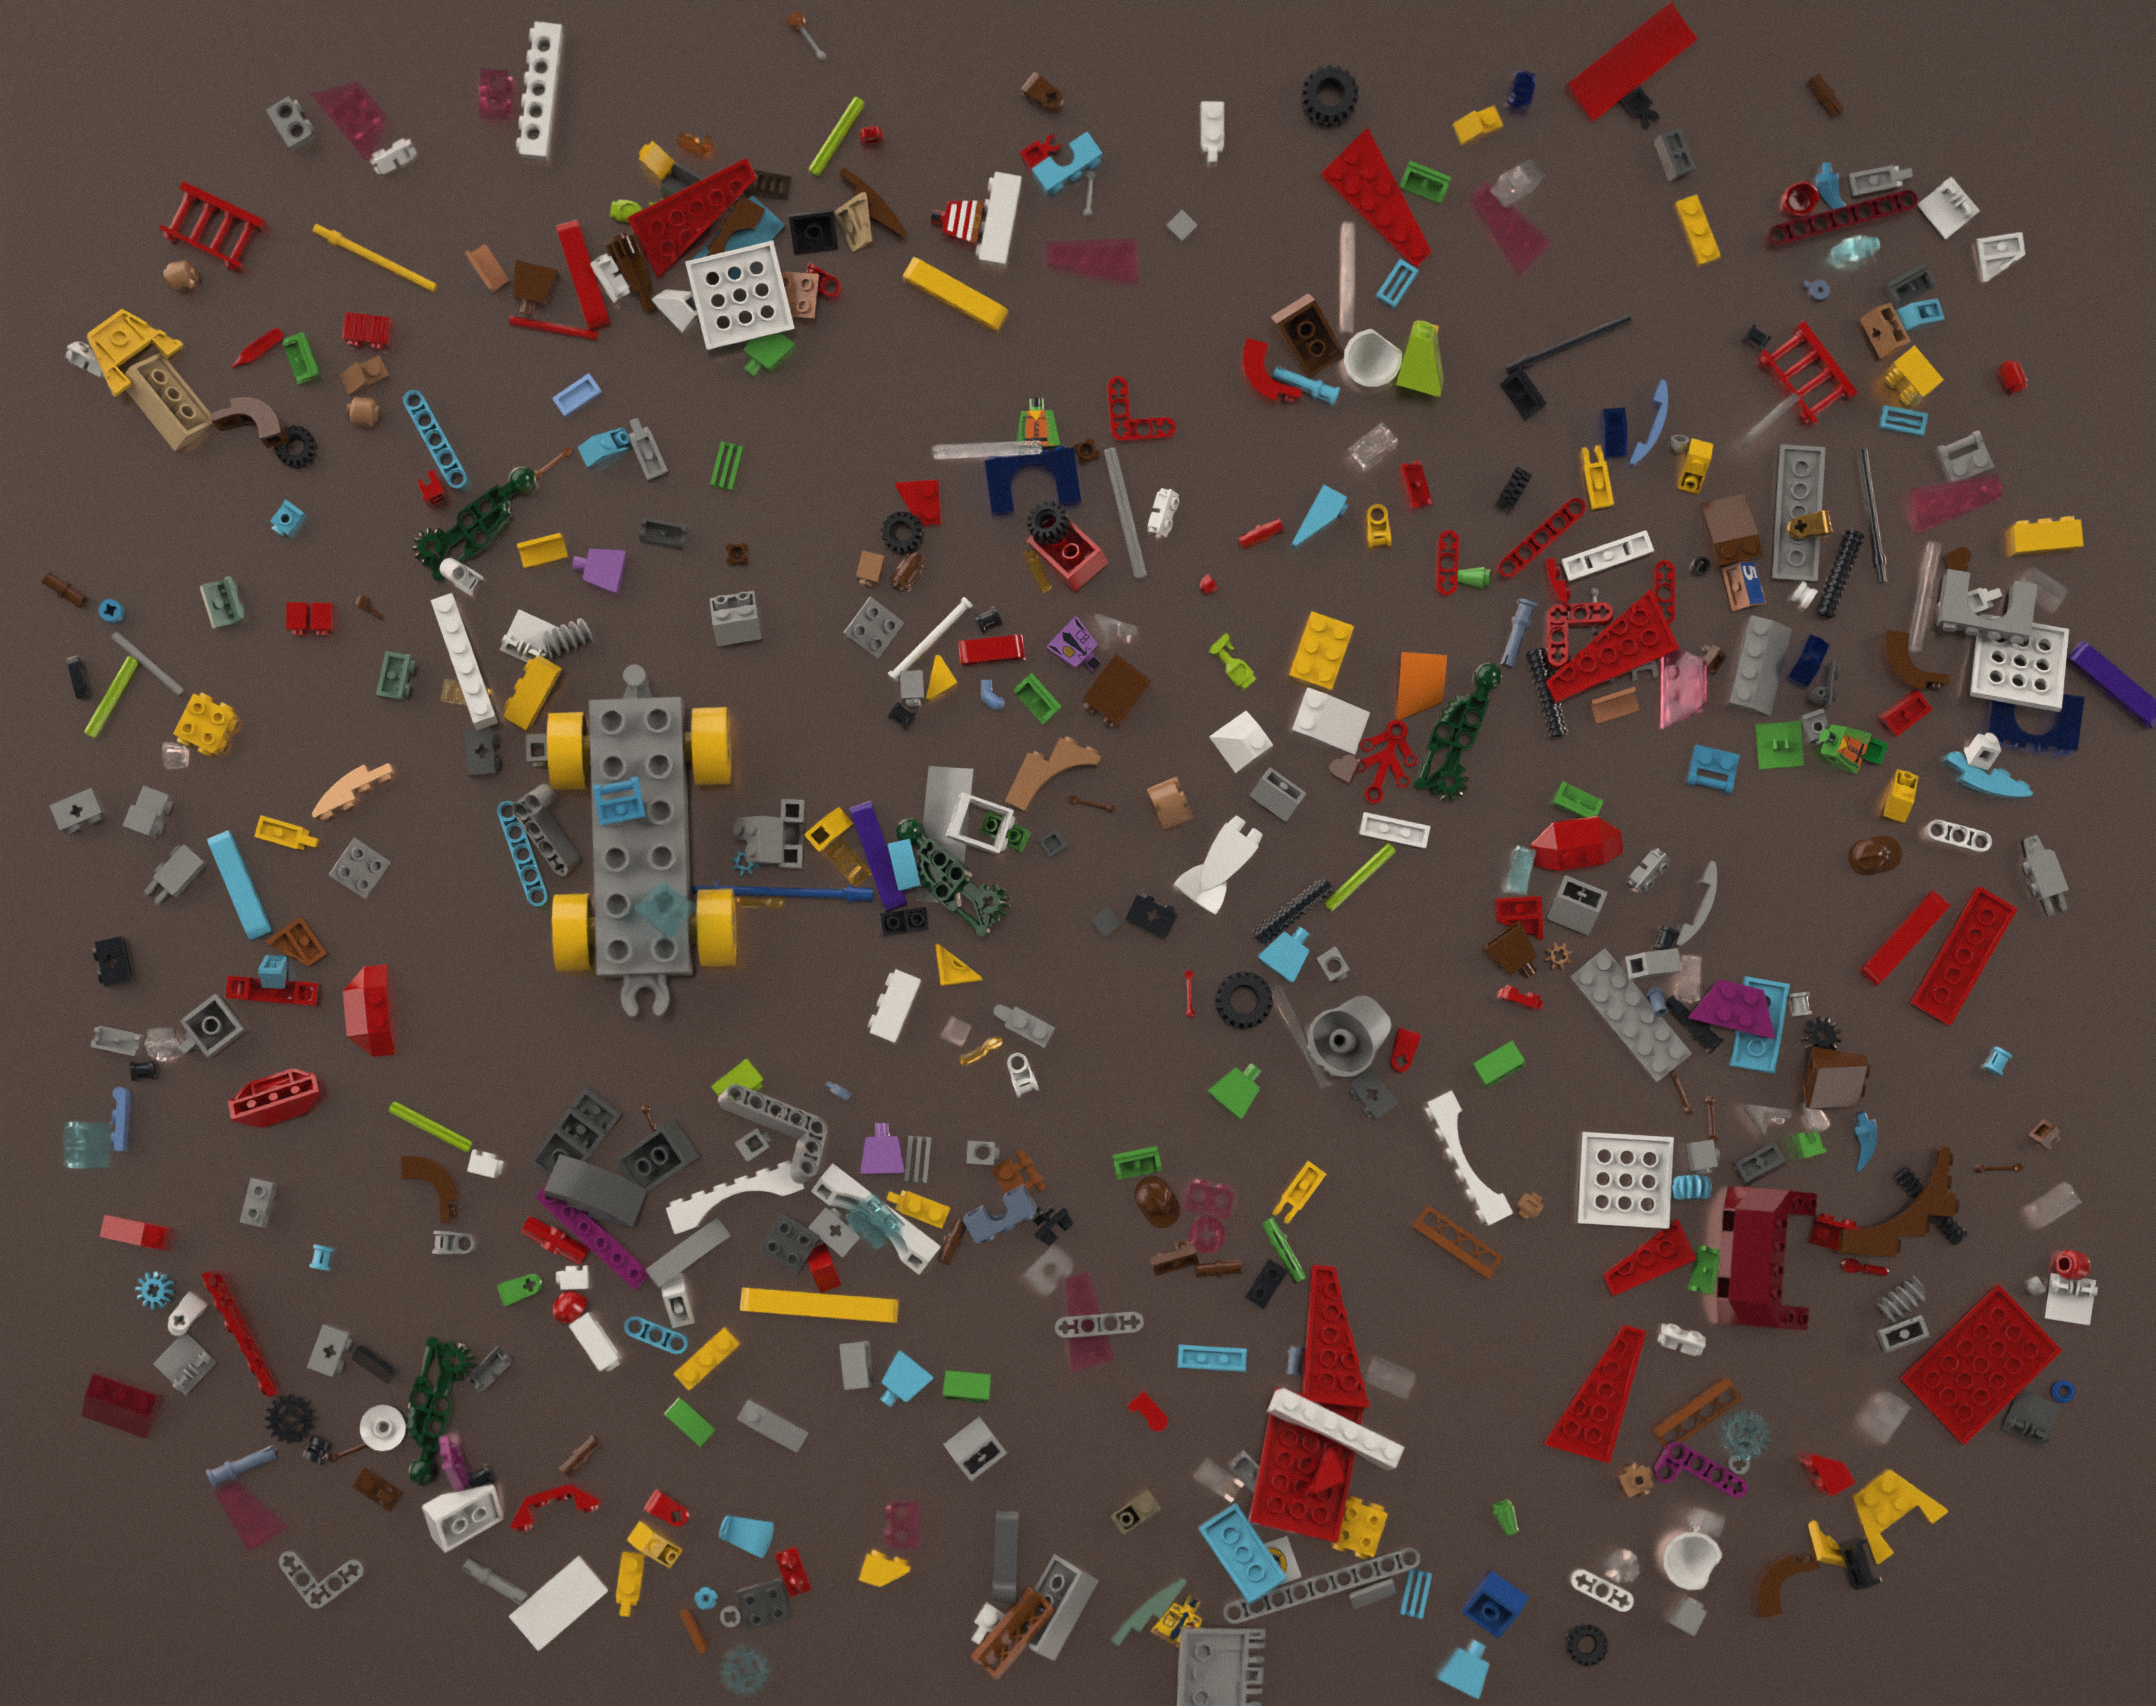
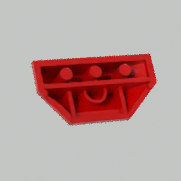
[1531,816,1623,871]
[343,964,396,1057]
[228,1068,320,1128]

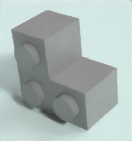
[123,785,173,839]
[733,816,783,864]

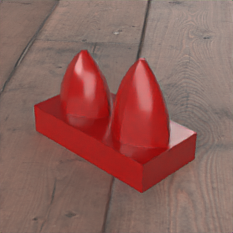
[774,1546,812,1598]

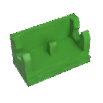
[1399,161,1452,204]
[282,332,321,386]
[1013,673,1062,725]
[1552,781,1604,818]
[1473,1041,1526,1089]
[1792,1132,1827,1159]
[1112,1146,1162,1180]
[1688,1245,1720,1295]
[943,1370,991,1404]

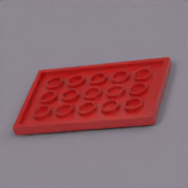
[1899,1284,2062,1445]
[1248,1388,1364,1544]

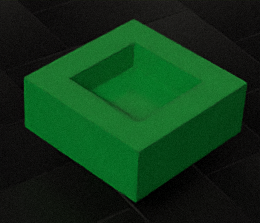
[1863,737,1888,766]

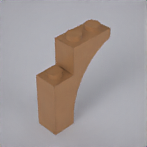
[1005,736,1101,813]

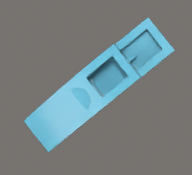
[1943,751,2033,799]

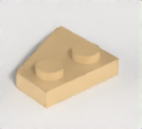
[834,192,872,252]

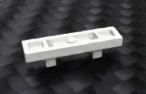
[1561,530,1654,582]

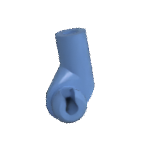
[981,680,1005,710]

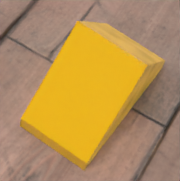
[926,655,958,702]

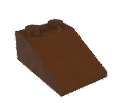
[1271,293,1344,379]
[1701,493,1763,569]

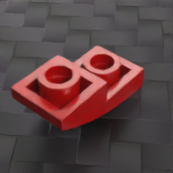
[1544,558,1571,604]

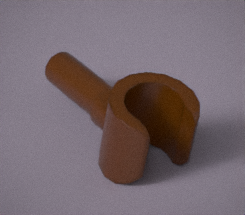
[356,595,383,620]

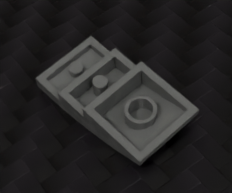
[529,1086,623,1178]
[545,1154,647,1228]

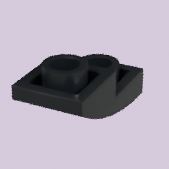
[878,907,929,937]

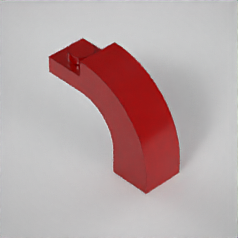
[1242,338,1303,405]

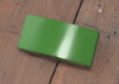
[978,812,1032,853]
[664,1397,715,1447]

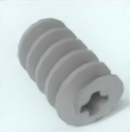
[543,618,594,659]
[1876,1275,1927,1324]

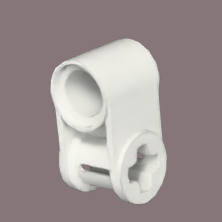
[440,558,484,596]
[1007,1053,1039,1098]
[168,1291,209,1336]

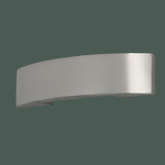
[1674,861,1717,947]
[645,1218,731,1289]

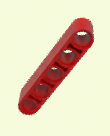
[556,220,610,330]
[1497,497,1586,580]
[1860,890,1951,986]

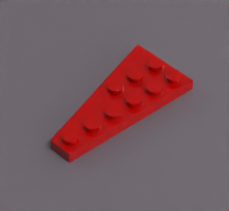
[1543,1325,1646,1464]

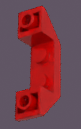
[510,1483,601,1533]

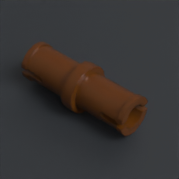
[1808,73,1845,118]
[42,572,87,608]
[937,1218,967,1266]
[1195,1259,1242,1278]
[559,1435,602,1479]

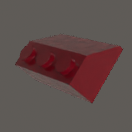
[81,1373,162,1439]

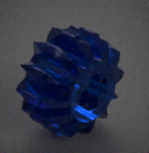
[1507,70,1537,110]

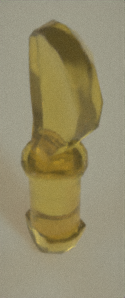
[737,896,786,909]
[959,1036,1003,1066]

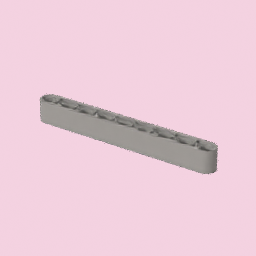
[1223,1547,1420,1624]

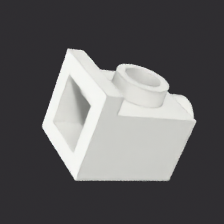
[1964,733,2001,770]
[467,1149,504,1178]
[556,1266,590,1290]

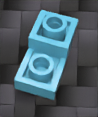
[888,839,921,891]

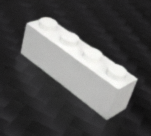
[975,172,1022,268]

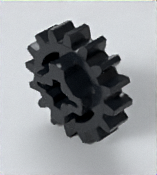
[264,1394,316,1444]

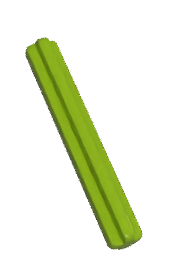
[809,97,865,176]
[84,656,139,738]
[1324,843,1396,911]
[389,1101,472,1152]

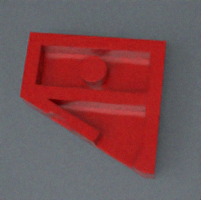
[895,479,941,527]
[1496,895,1544,940]

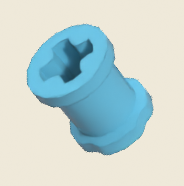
[1984,1047,2013,1076]
[309,1245,334,1271]

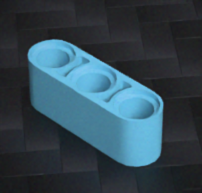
[624,1316,689,1354]

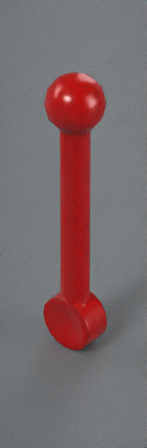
[1184,970,1195,1018]

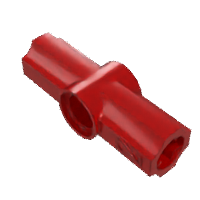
[520,1216,590,1265]

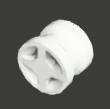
[1790,581,1818,609]

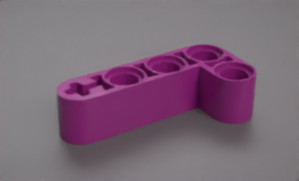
[1653,1440,1748,1498]

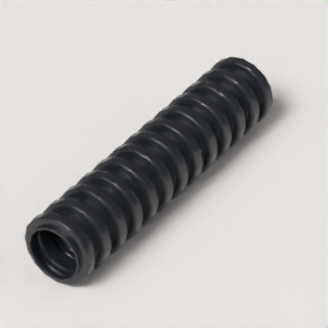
[1816,529,1865,618]
[1526,648,1569,739]
[1253,876,1334,946]
[1894,1166,1968,1246]

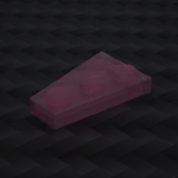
[214,1480,289,1551]

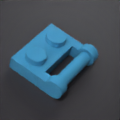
[1687,745,1740,794]
[593,776,646,826]

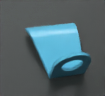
[719,1516,774,1558]

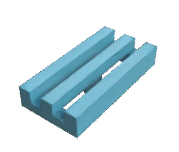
[1376,259,1419,309]
[1879,405,1928,437]
[1400,1569,1432,1619]

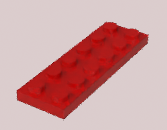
[1910,886,2018,1026]

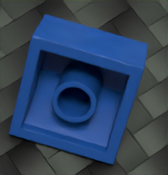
[1461,1571,1529,1639]

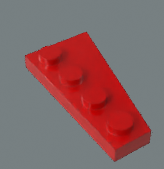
[1603,1218,1697,1297]

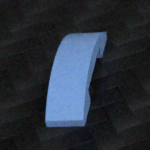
[1628,379,1668,467]

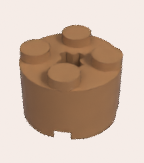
[1147,776,1193,830]

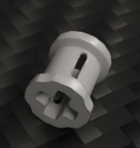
[1789,992,1812,1017]

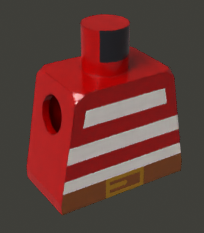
[931,201,984,247]

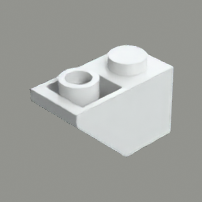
[652,290,699,332]

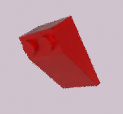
[1026,518,1108,592]

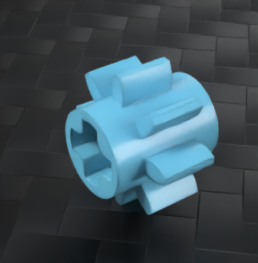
[731,849,759,876]

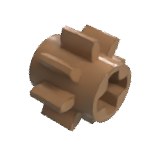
[1545,942,1573,970]
[1516,1192,1544,1220]

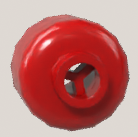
[2056,1250,2090,1280]

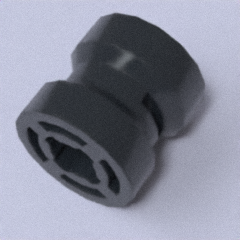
[302,1435,333,1466]

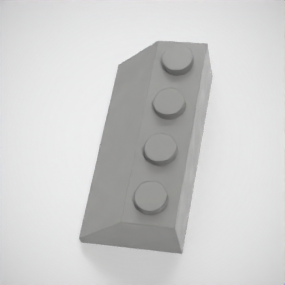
[1727,615,1792,716]
[1023,1554,1099,1661]

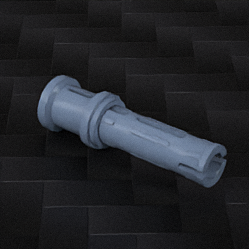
[1501,598,1538,668]
[206,1445,277,1489]

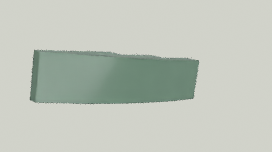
[1111,1578,1187,1646]

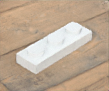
[1359,812,1431,849]

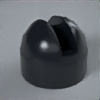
[1691,557,1711,575]

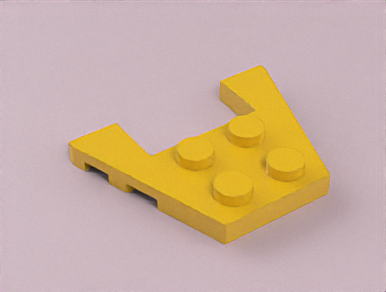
[87,309,183,397]
[1852,1469,1949,1565]

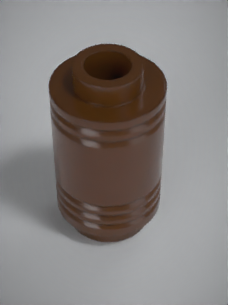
[890,550,927,592]

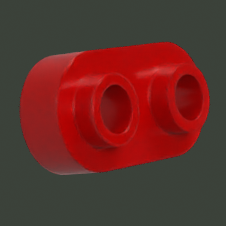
[1498,985,1544,1011]

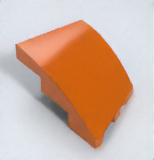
[1396,652,1447,720]

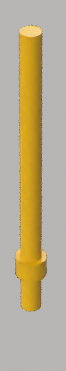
[312,224,437,292]

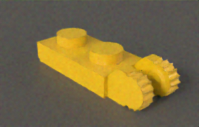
[1581,445,1614,510]
[1272,1161,1326,1225]

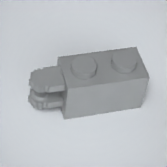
[143,844,207,906]
[993,1004,1055,1049]

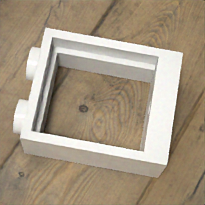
[945,793,1015,855]
[569,1312,622,1372]

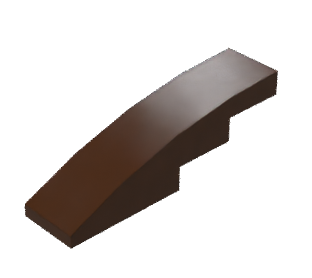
[839,167,908,241]

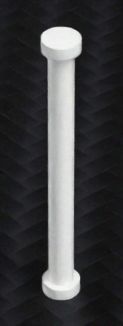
[887,597,973,683]

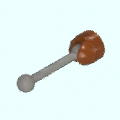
[785,10,826,60]

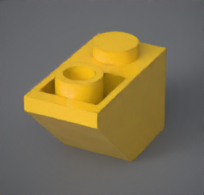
[638,141,675,183]
[1677,438,1713,495]
[1883,769,1919,823]
[804,807,854,853]
[627,1521,683,1569]
[859,1550,911,1587]

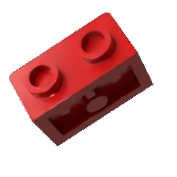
[1807,1213,1861,1255]

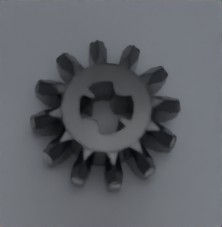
[1803,1016,1842,1050]

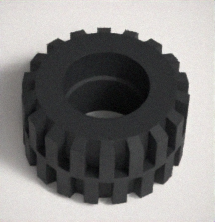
[1301,65,1359,126]
[1215,971,1273,1029]

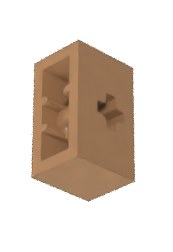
[1860,302,1911,359]

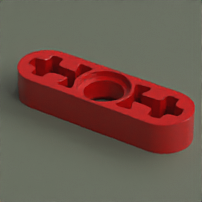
[1436,530,1459,596]
[1654,560,1675,625]

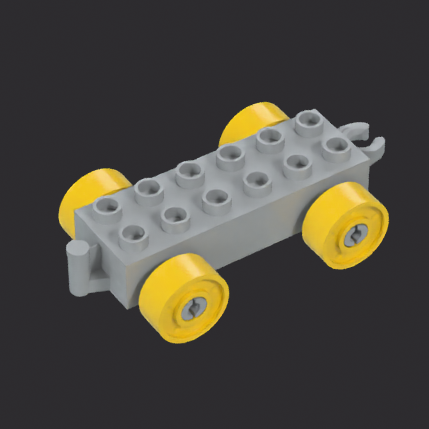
[547,664,737,1017]

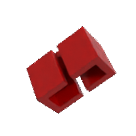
[286,602,335,636]

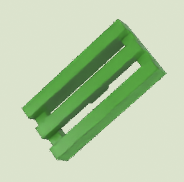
[710,441,744,491]

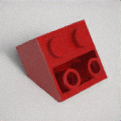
[1803,1452,1856,1497]

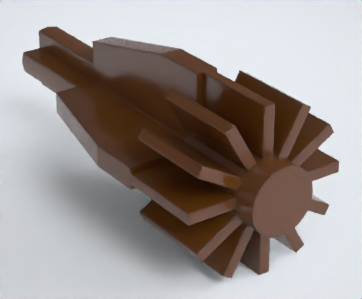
[606,233,656,313]

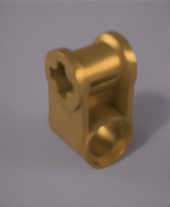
[1787,510,1833,539]

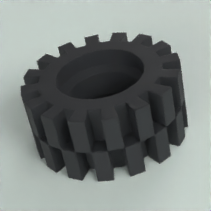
[274,425,317,468]
[1497,466,1532,510]
[1026,501,1070,545]
[881,512,925,552]
[1566,1624,1609,1667]

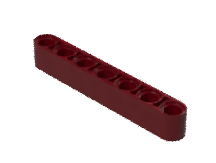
[1766,190,1918,249]

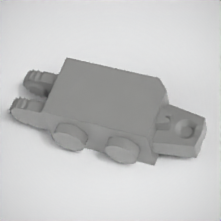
[2022,835,2069,916]

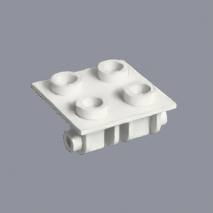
[1917,177,1980,239]
[500,610,560,663]
[2044,1273,2098,1325]

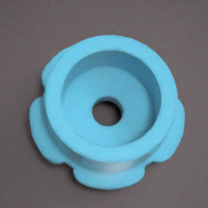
[695,1587,717,1610]

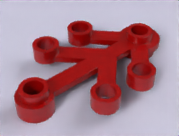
[1357,720,1417,804]

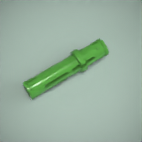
[1261,1217,1307,1284]

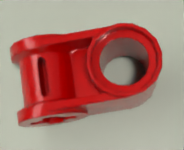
[806,263,842,301]
[1390,1027,1421,1073]
[644,1489,689,1527]

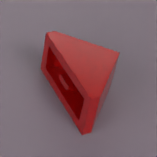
[807,1243,842,1294]
[1307,1449,1345,1496]

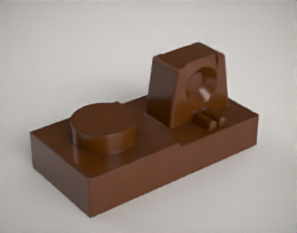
[1151,1239,1199,1276]
[352,1467,403,1512]

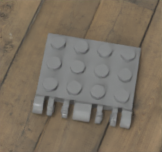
[1177,1628,1266,1706]

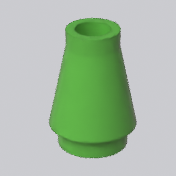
[1458,567,1491,589]
[1492,1500,1519,1536]

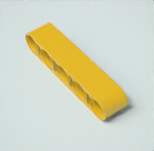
[902,257,1009,331]

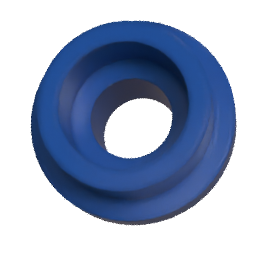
[2052,1380,2075,1403]

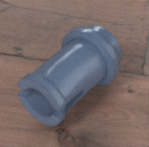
[1647,987,1668,1017]
[1286,1346,1305,1376]

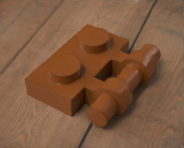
[990,1149,1047,1197]

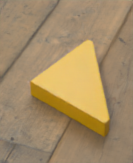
[935,944,982,986]
[1808,1521,1847,1568]

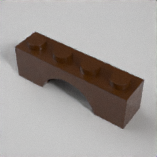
[701,196,766,285]

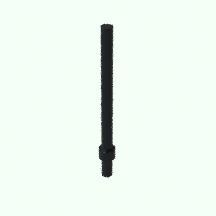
[1505,314,1632,374]
[1858,449,1887,583]

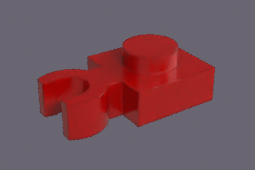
[859,126,883,146]
[1019,134,1061,171]

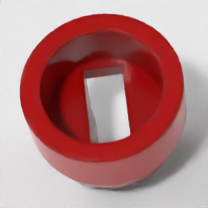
[1200,574,1220,594]

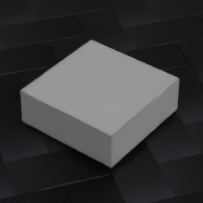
[1166,210,1198,242]

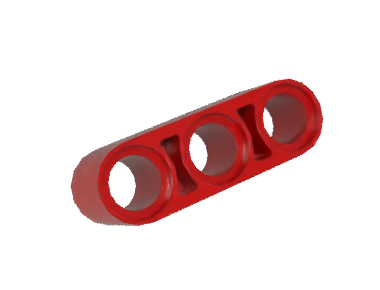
[958,635,1025,665]

